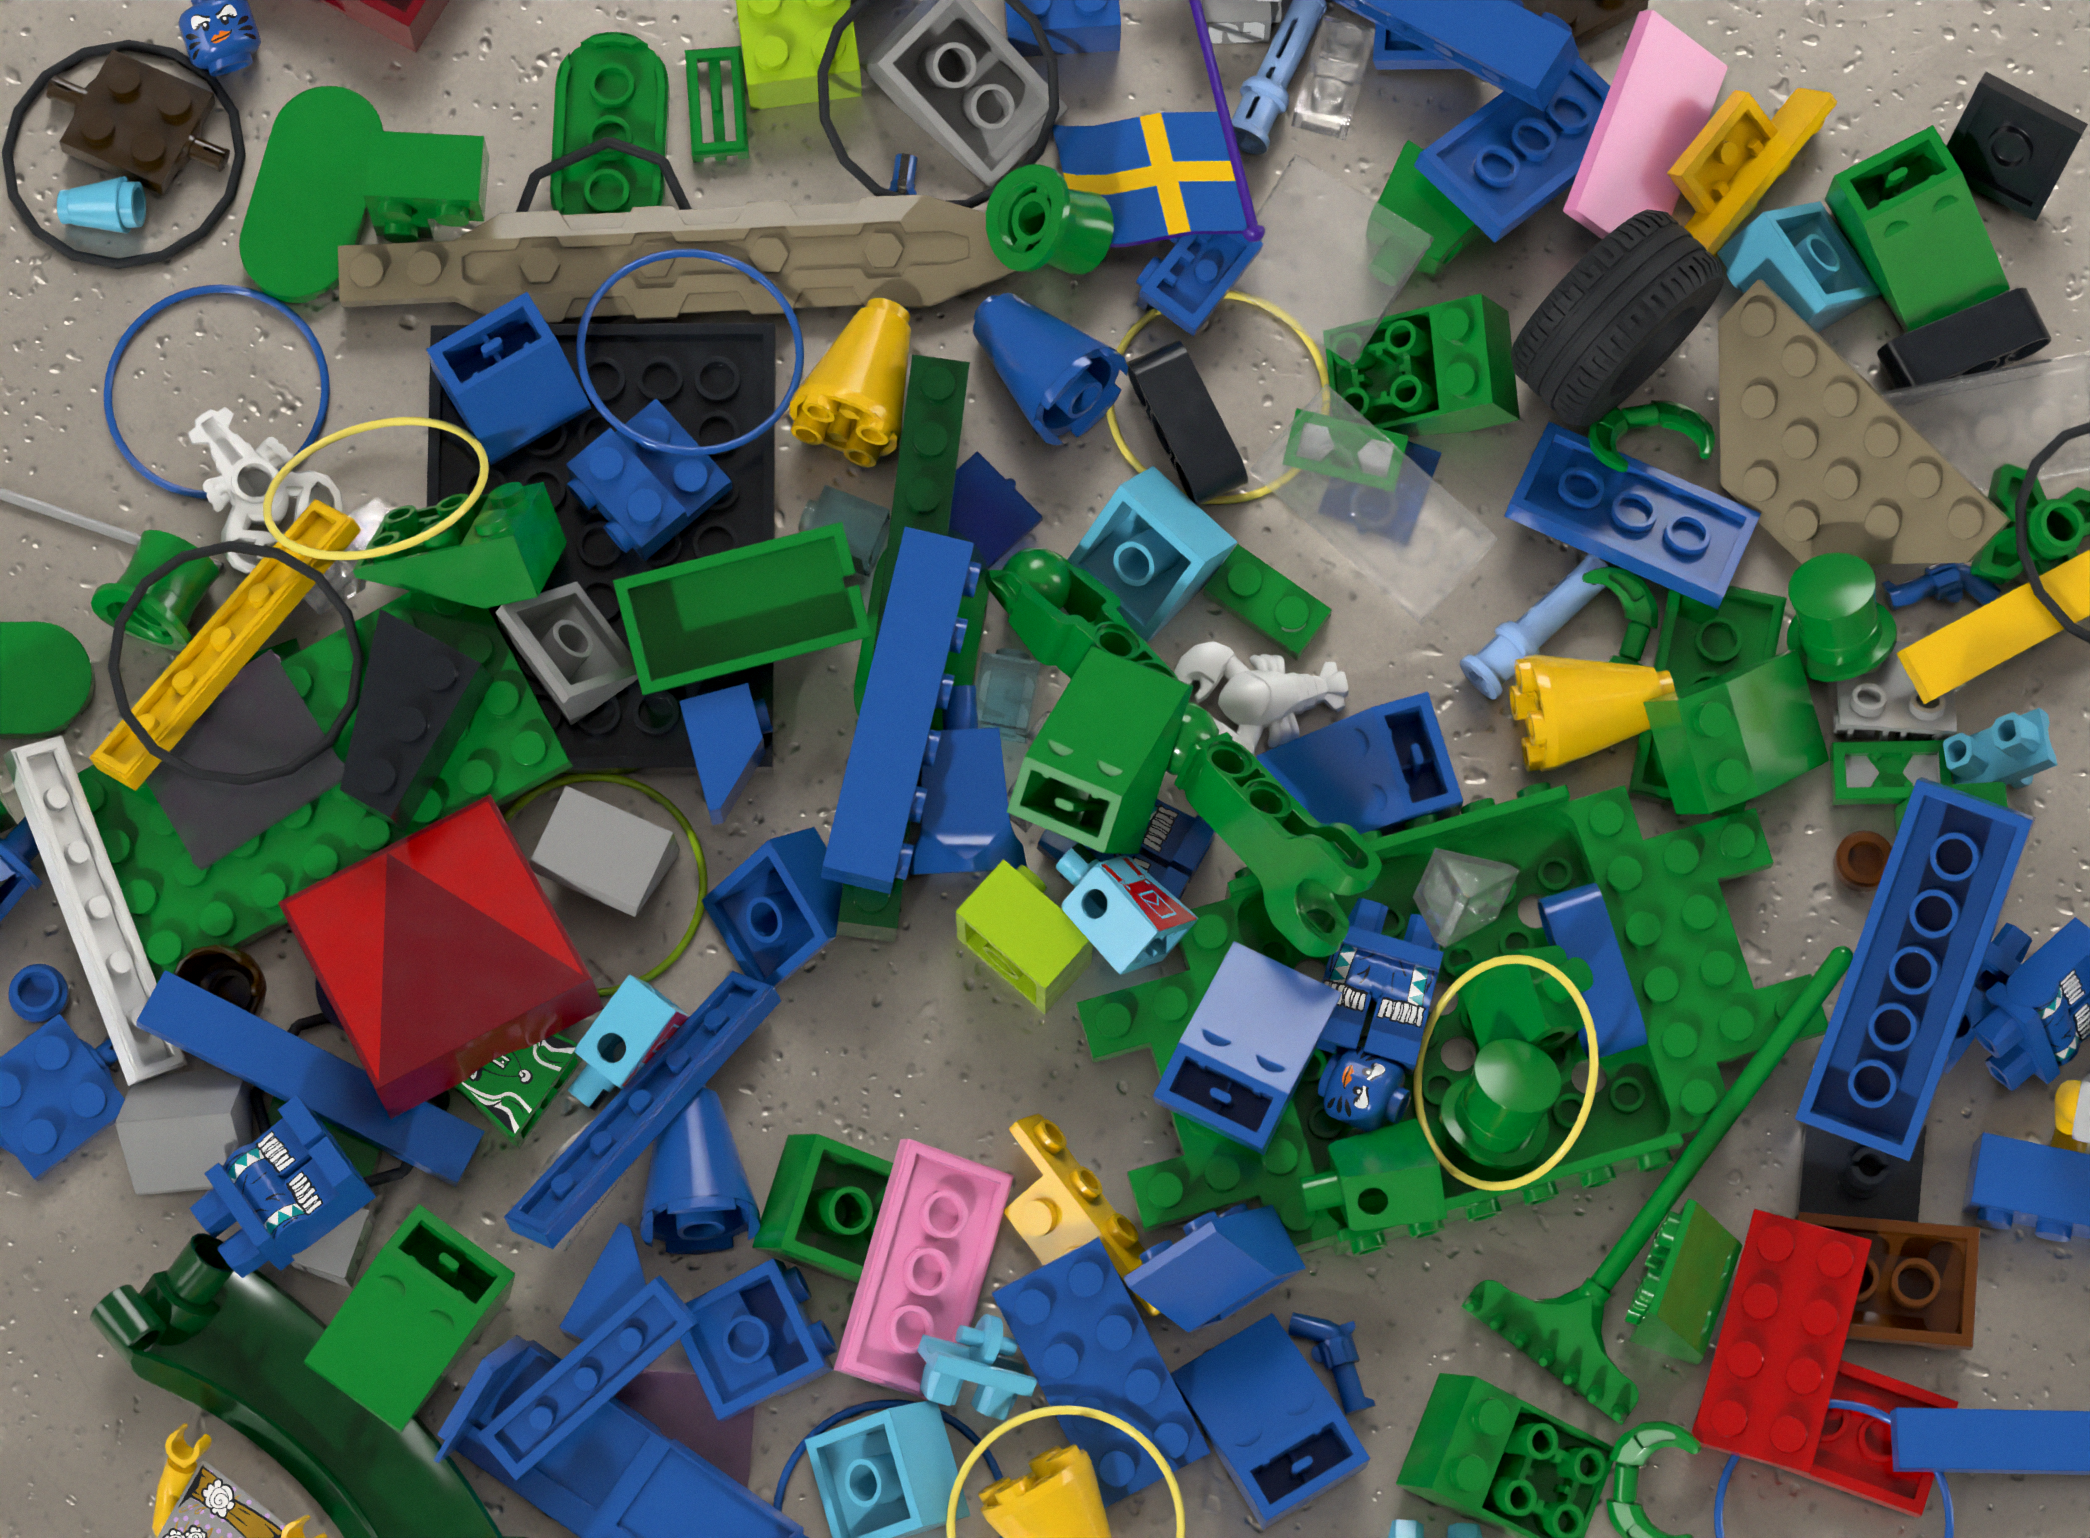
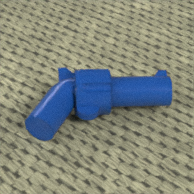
[1881,563,2001,611]
[1288,1312,1376,1415]

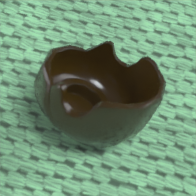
[174,944,267,1017]

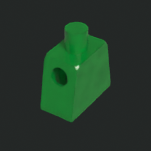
[1367,140,1482,287]
[1454,945,1593,1055]
[1299,1118,1448,1231]

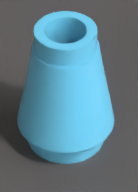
[57,176,146,234]

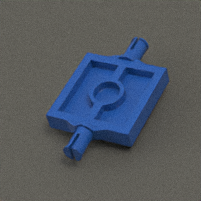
[0,1013,125,1182]

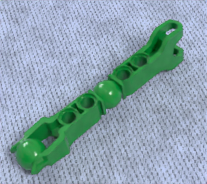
[985,548,1382,957]

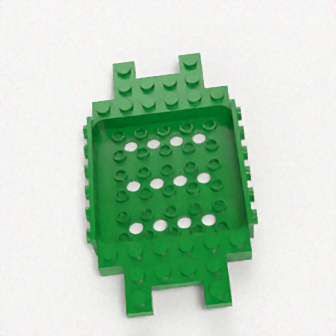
[1076,782,1828,1256]

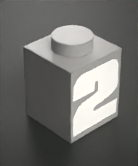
[1201,0,1282,44]
[291,1207,376,1288]

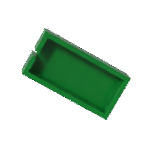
[613,521,872,696]

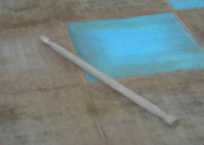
[0,487,224,574]

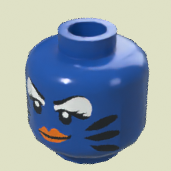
[178,0,261,76]
[1318,1046,1411,1132]

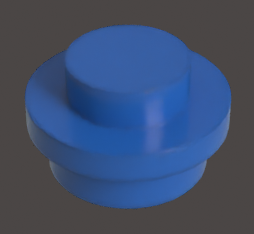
[8,964,69,1023]

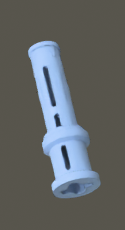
[1231,0,1327,154]
[1460,553,1608,700]

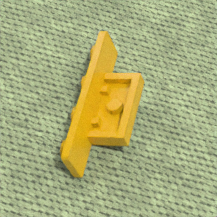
[1667,88,1837,258]
[1004,1113,1162,1317]

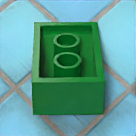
[1643,649,1830,814]
[752,1134,893,1284]

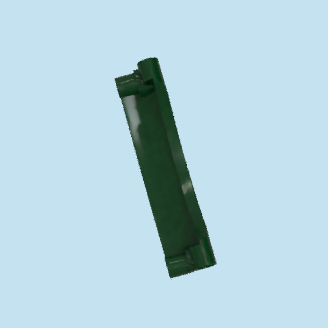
[90,1233,503,1538]

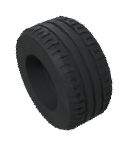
[1510,209,1724,426]

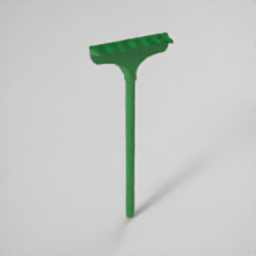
[1462,945,1853,1425]

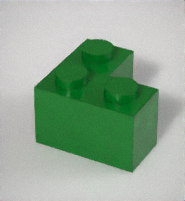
[363,130,490,243]

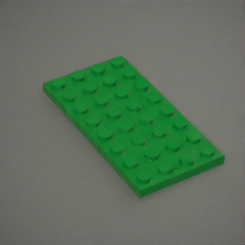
[77,591,573,983]

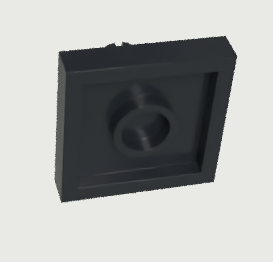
[1946,71,2088,221]
[1795,1123,1926,1222]

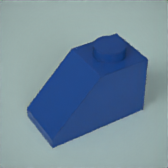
[679,683,773,826]
[559,1222,647,1344]

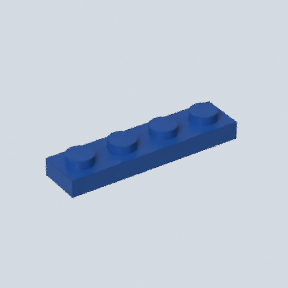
[477,1275,700,1481]

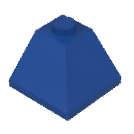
[702,827,843,989]

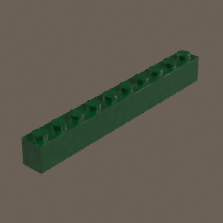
[836,354,970,942]

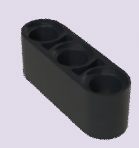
[1877,288,2051,405]
[1126,340,1248,505]

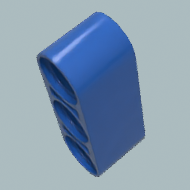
[1537,883,1647,1061]

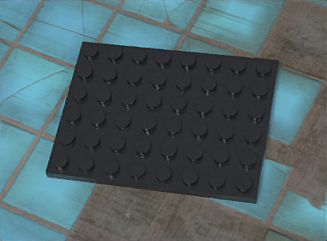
[427,323,776,774]

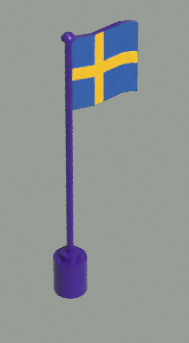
[1053,0,1265,247]

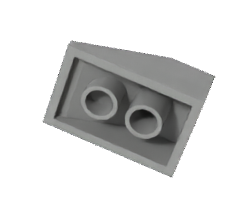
[860,0,1069,187]

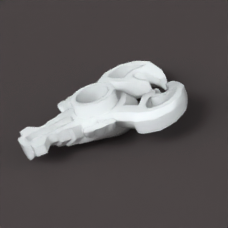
[188,407,343,575]
[1174,641,1349,756]

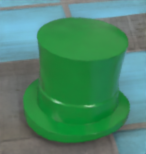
[986,164,1114,275]
[91,530,219,652]
[1786,552,1898,682]
[1439,1038,1561,1171]

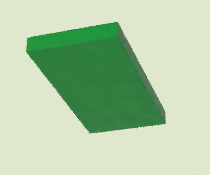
[1627,585,1787,818]

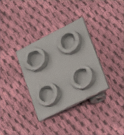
[1833,641,1957,741]

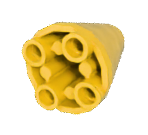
[789,298,911,467]
[1509,654,1675,772]
[978,1444,1112,1538]

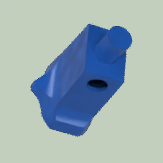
[909,685,1027,875]

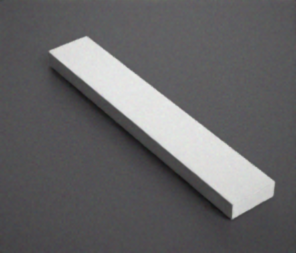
[3,735,187,1086]

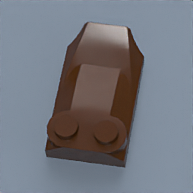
[1795,1212,1980,1351]

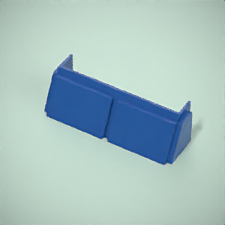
[434,1335,809,1538]

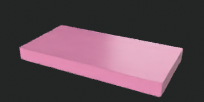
[1563,10,1728,240]
[833,1139,1014,1405]

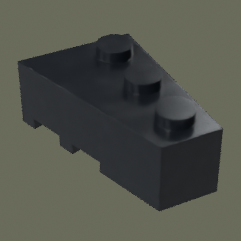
[340,609,494,831]

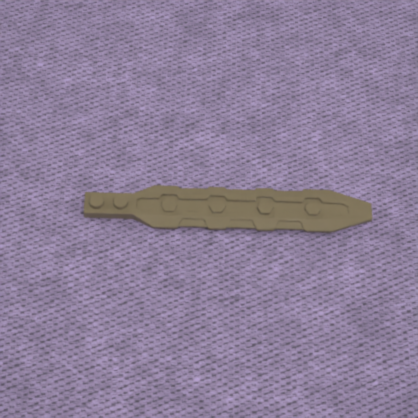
[338,194,1020,324]

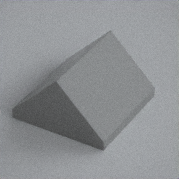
[496,582,638,725]
[529,786,680,917]
[115,1069,253,1195]

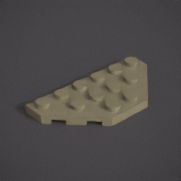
[1718,279,2011,564]

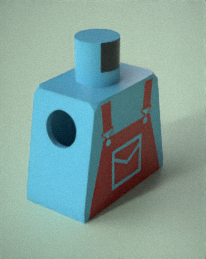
[1056,843,1199,975]
[567,974,690,1111]

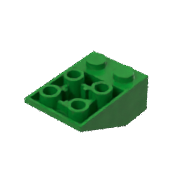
[1825,125,2010,333]
[1324,293,1520,437]
[353,482,567,609]
[1006,646,1194,854]
[1624,1198,1743,1366]
[304,1204,516,1434]
[1396,1373,1614,1538]

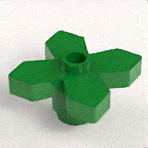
[1970,463,2090,585]

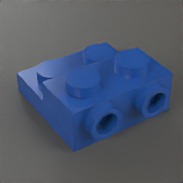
[566,399,733,561]
[680,1258,837,1422]

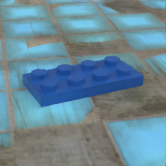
[1414,57,1611,243]
[1504,422,1761,609]
[992,1236,1211,1509]

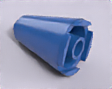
[973,293,1128,446]
[640,1084,761,1254]

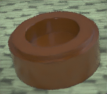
[1833,830,1892,892]

